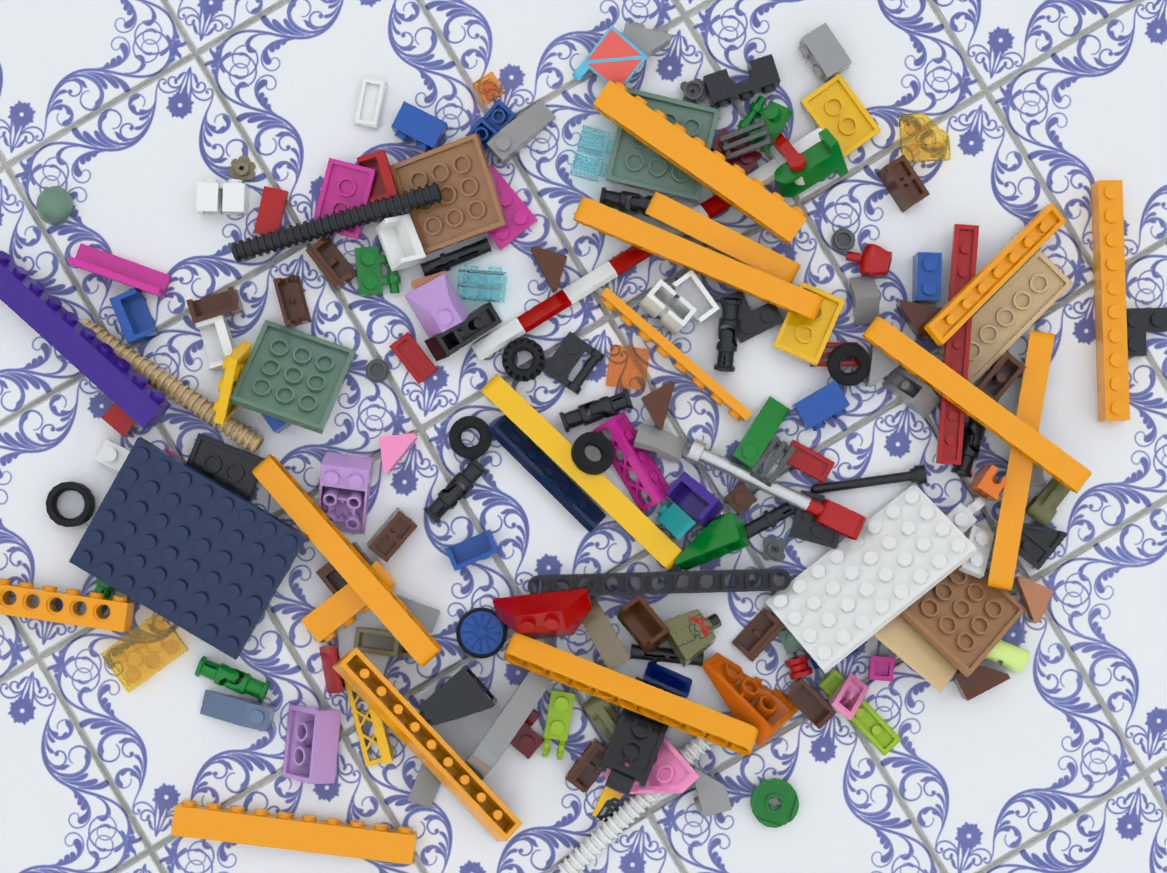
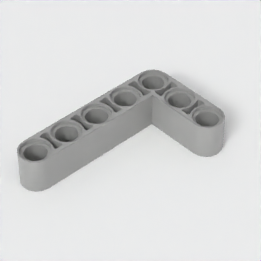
[465,671,553,780]

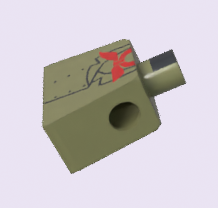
[663,609,722,667]

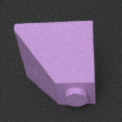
[404,273,469,337]

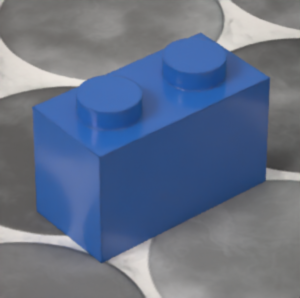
[391,101,448,152]
[912,252,942,304]
[792,380,850,431]

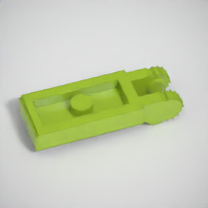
[542,689,575,760]

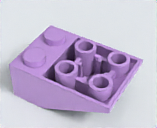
[318,452,373,534]

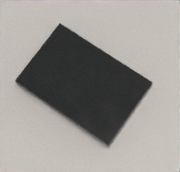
[186,433,265,501]

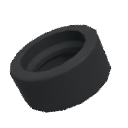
[46,482,95,527]

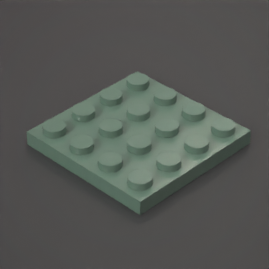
[605,88,720,203]
[230,320,356,434]

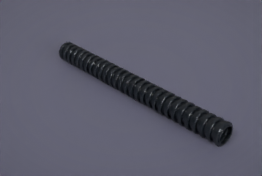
[231,182,442,263]

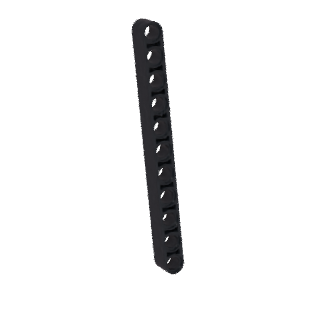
[528,568,791,596]

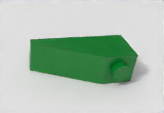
[731,396,790,469]
[674,513,749,570]

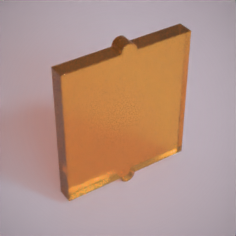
[606,344,650,391]

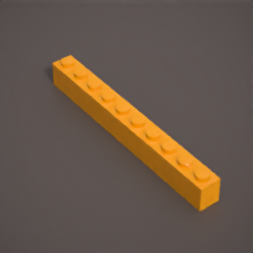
[593,81,807,246]
[1091,180,1130,422]
[333,647,522,842]
[171,800,418,865]

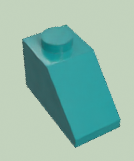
[656,502,696,540]

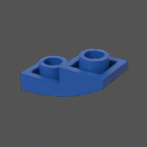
[466,99,517,151]

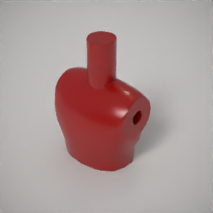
[846,244,892,277]

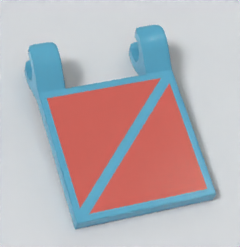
[572,25,648,86]

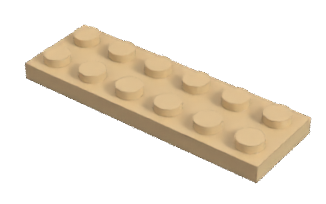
[937,250,1073,384]

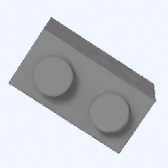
[799,23,852,83]

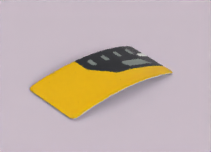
[592,786,623,822]

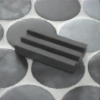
[720,120,773,160]
[750,436,796,487]

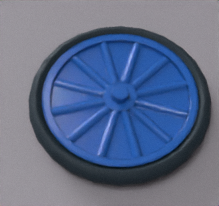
[456,607,507,658]

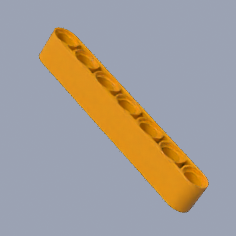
[645,191,801,284]

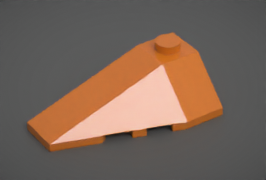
[702,653,799,747]

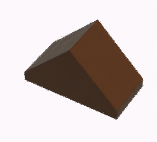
[531,246,567,293]
[641,381,675,429]

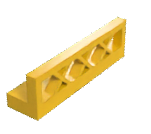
[344,680,395,767]

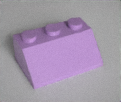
[282,704,341,784]

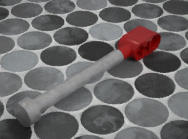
[686,439,867,541]

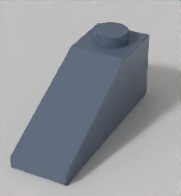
[200,690,276,732]

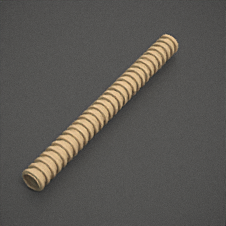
[82,319,264,454]

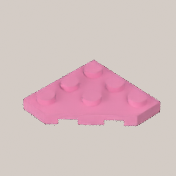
[602,737,700,794]

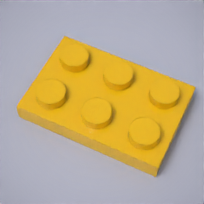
[800,73,881,158]
[773,281,845,366]
[213,341,252,425]

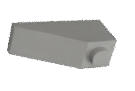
[486,100,556,165]

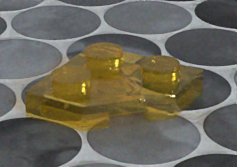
[898,113,951,163]

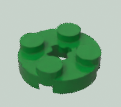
[750,778,799,828]

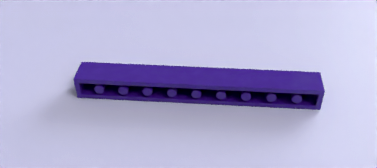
[0,251,171,429]

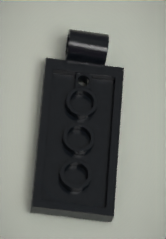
[599,676,681,796]

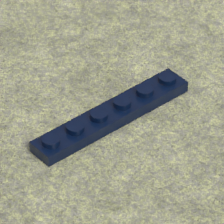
[488,415,607,532]

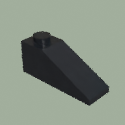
[424,301,502,361]

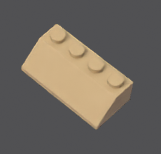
[873,614,958,693]

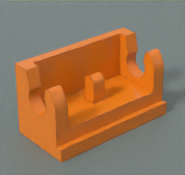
[968,464,1007,501]

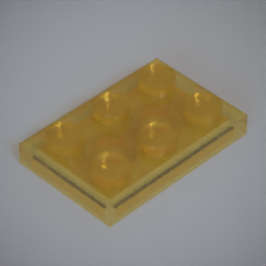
[100,613,189,693]

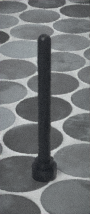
[811,464,927,494]

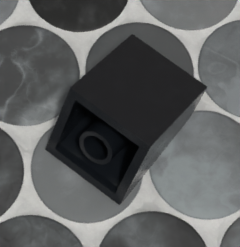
[419,664,497,725]

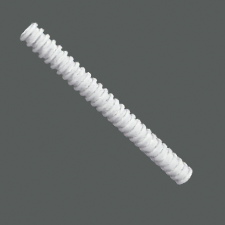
[558,737,716,873]

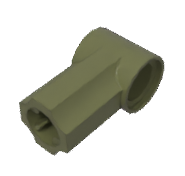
[1025,478,1070,527]
[582,696,619,740]

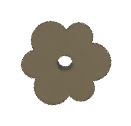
[229,155,256,183]

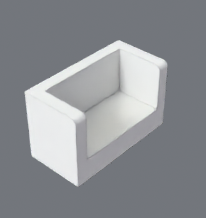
[375,214,426,271]
[671,270,720,325]
[195,315,235,371]

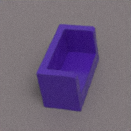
[666,471,724,528]

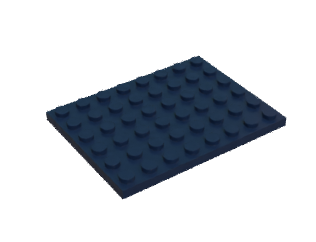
[69,437,308,660]

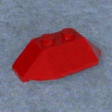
[493,588,592,639]

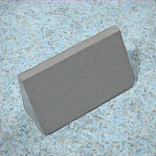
[407,763,441,808]

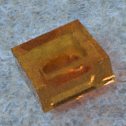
[472,72,505,106]

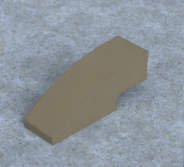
[582,596,630,670]
[354,627,433,659]

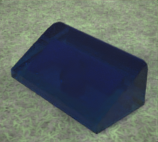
[642,661,692,698]

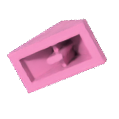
[379,433,418,474]
[827,673,869,720]

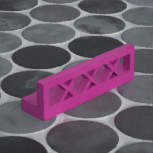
[67,243,172,299]
[592,412,670,512]

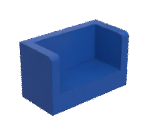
[109,288,159,345]
[445,529,500,571]

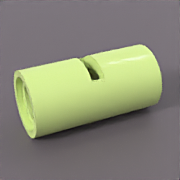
[985,640,1030,673]

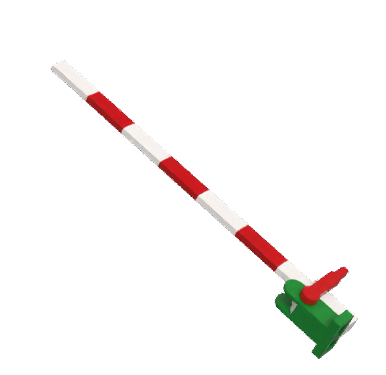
[471,127,849,361]

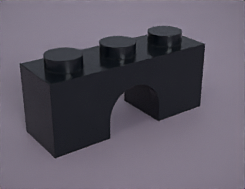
[702,54,781,109]

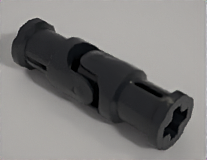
[599,187,653,217]
[714,297,742,372]
[559,389,634,433]
[951,416,986,478]
[423,458,488,524]

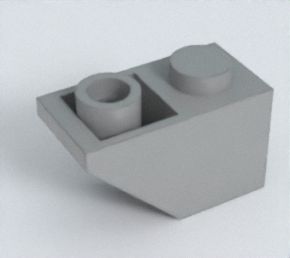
[623,22,672,58]
[690,766,732,817]

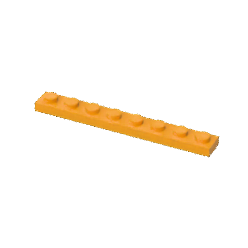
[924,203,1066,346]
[601,287,752,421]

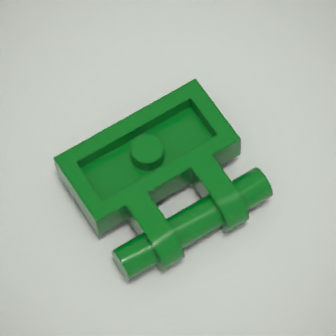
[737,95,793,153]
[354,246,401,296]

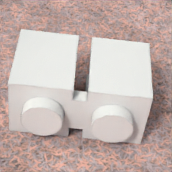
[196,178,249,216]
[638,279,697,336]

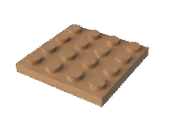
[390,133,508,255]
[900,567,1026,677]

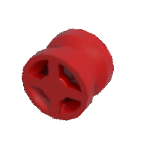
[785,654,813,680]

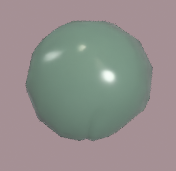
[36,186,73,226]

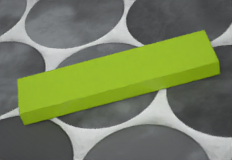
[818,668,902,756]

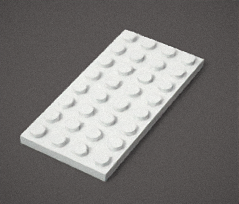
[765,483,978,673]

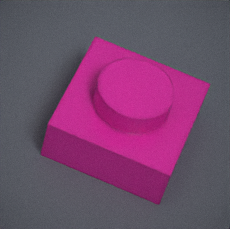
[868,655,895,682]

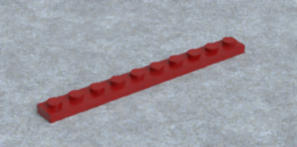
[936,224,979,465]

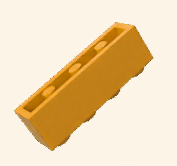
[301,560,397,643]

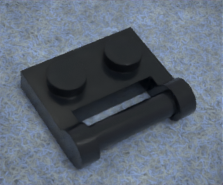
[542,332,605,395]

